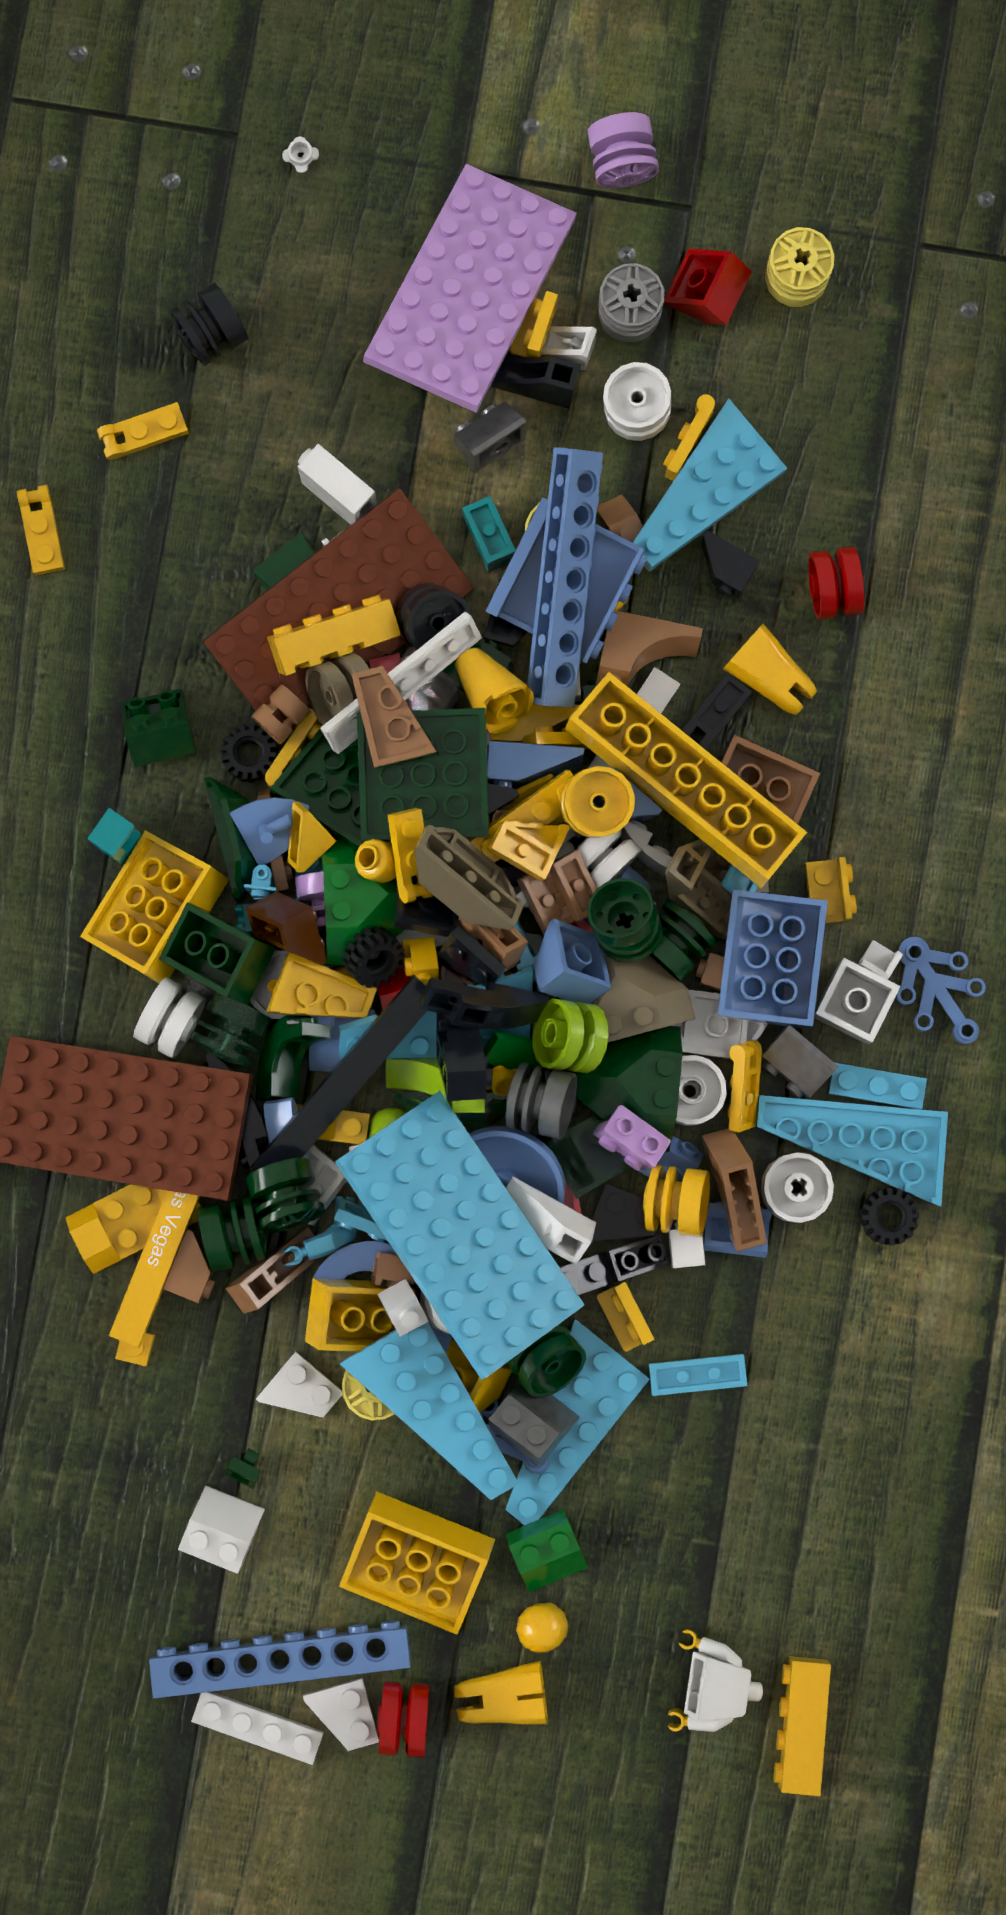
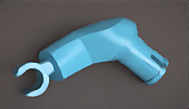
[281,1196,357,1266]

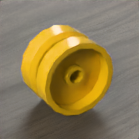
[560,766,635,838]

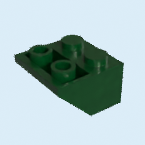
[122,689,196,767]

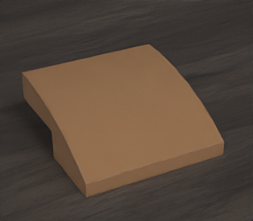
[517,850,597,935]

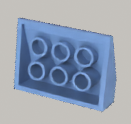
[718,889,828,1029]

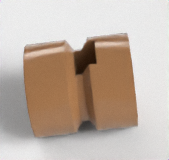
[251,684,311,744]

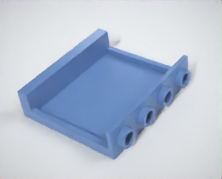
[486,497,647,663]

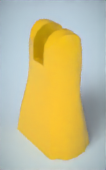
[723,624,817,715]
[454,1661,548,1724]

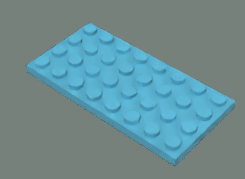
[335,1091,584,1380]

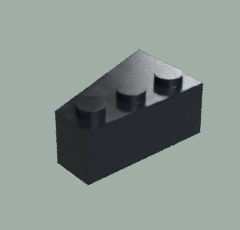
[436,1013,492,1101]

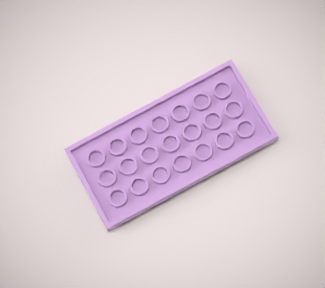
[363,164,577,413]

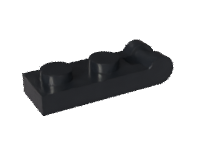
[682,673,753,750]

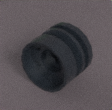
[170,283,249,366]

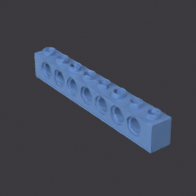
[527,447,603,707]
[149,1620,411,1698]

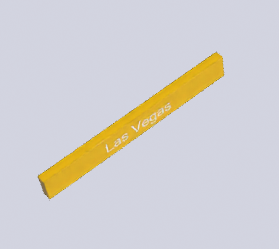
[109,1190,200,1348]

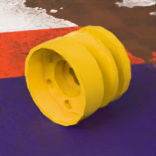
[643,1164,710,1237]

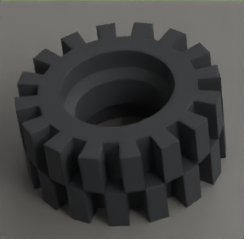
[221,724,278,783]
[342,926,405,988]
[859,1188,919,1245]

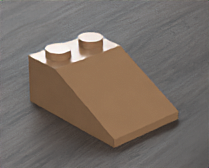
[721,735,820,824]

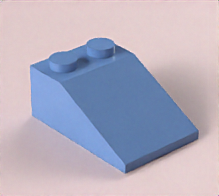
[487,741,584,789]

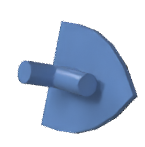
[230,797,309,865]

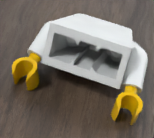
[668,1629,763,1732]

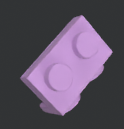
[593,1105,671,1170]

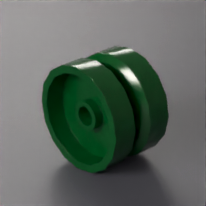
[506,1322,586,1398]

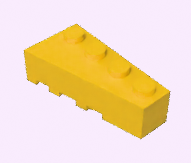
[267,594,401,676]

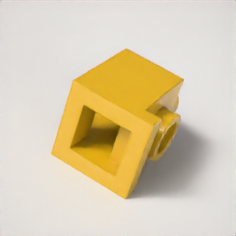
[402,937,439,984]

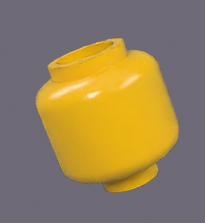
[355,839,396,883]

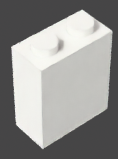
[298,444,377,525]

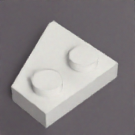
[256,1351,343,1417]
[303,1677,379,1751]

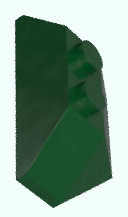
[204,777,258,902]

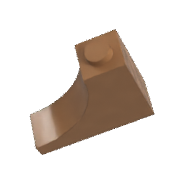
[596,610,703,687]
[702,1128,767,1252]

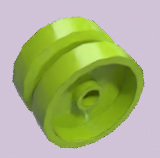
[532,998,609,1073]

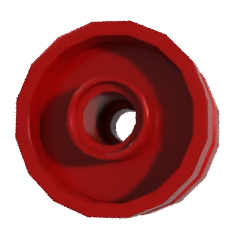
[808,546,864,620]
[377,1681,429,1758]

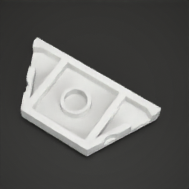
[671,990,768,1059]

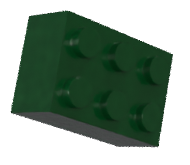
[159,902,276,1005]

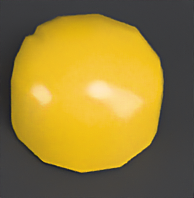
[516,1602,568,1653]

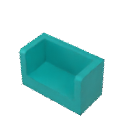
[462,496,516,572]
[87,808,142,865]

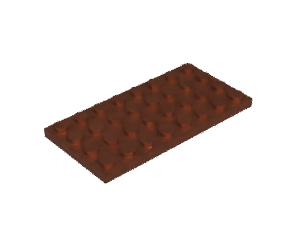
[202,488,474,730]
[0,1036,253,1201]

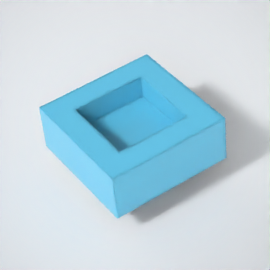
[721,864,758,894]

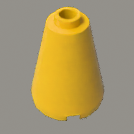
[455,648,534,734]

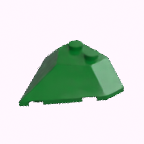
[321,839,406,966]

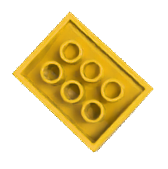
[80,830,229,984]
[339,1491,495,1635]

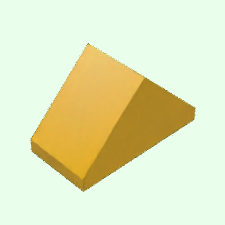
[287,802,336,872]

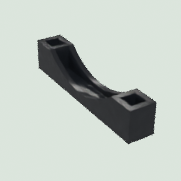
[490,356,581,409]

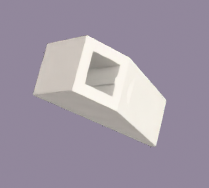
[506,1177,596,1265]

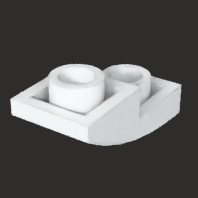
[620,820,673,877]

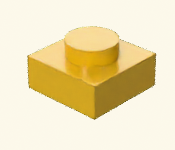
[115,1333,155,1366]

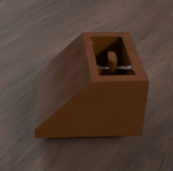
[246,891,327,965]

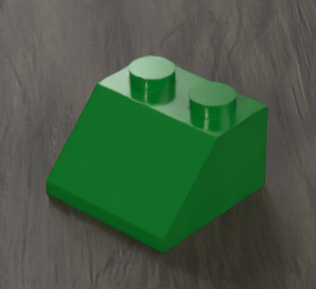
[505,1509,588,1592]

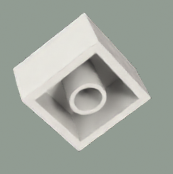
[814,958,900,1045]

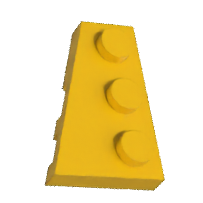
[266,953,377,1019]

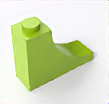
[386,1058,485,1113]

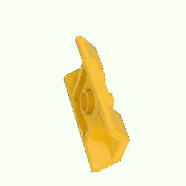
[65,1184,202,1274]

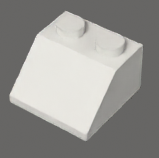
[178,1485,265,1574]

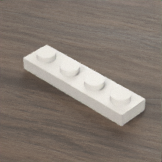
[191,1692,324,1765]

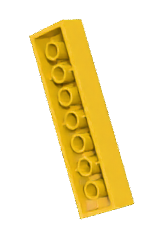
[565,672,807,888]

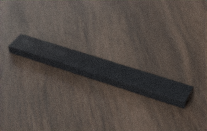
[250,974,427,1172]

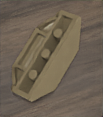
[414,825,524,930]

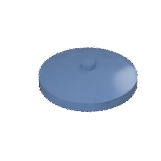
[469,1126,565,1204]

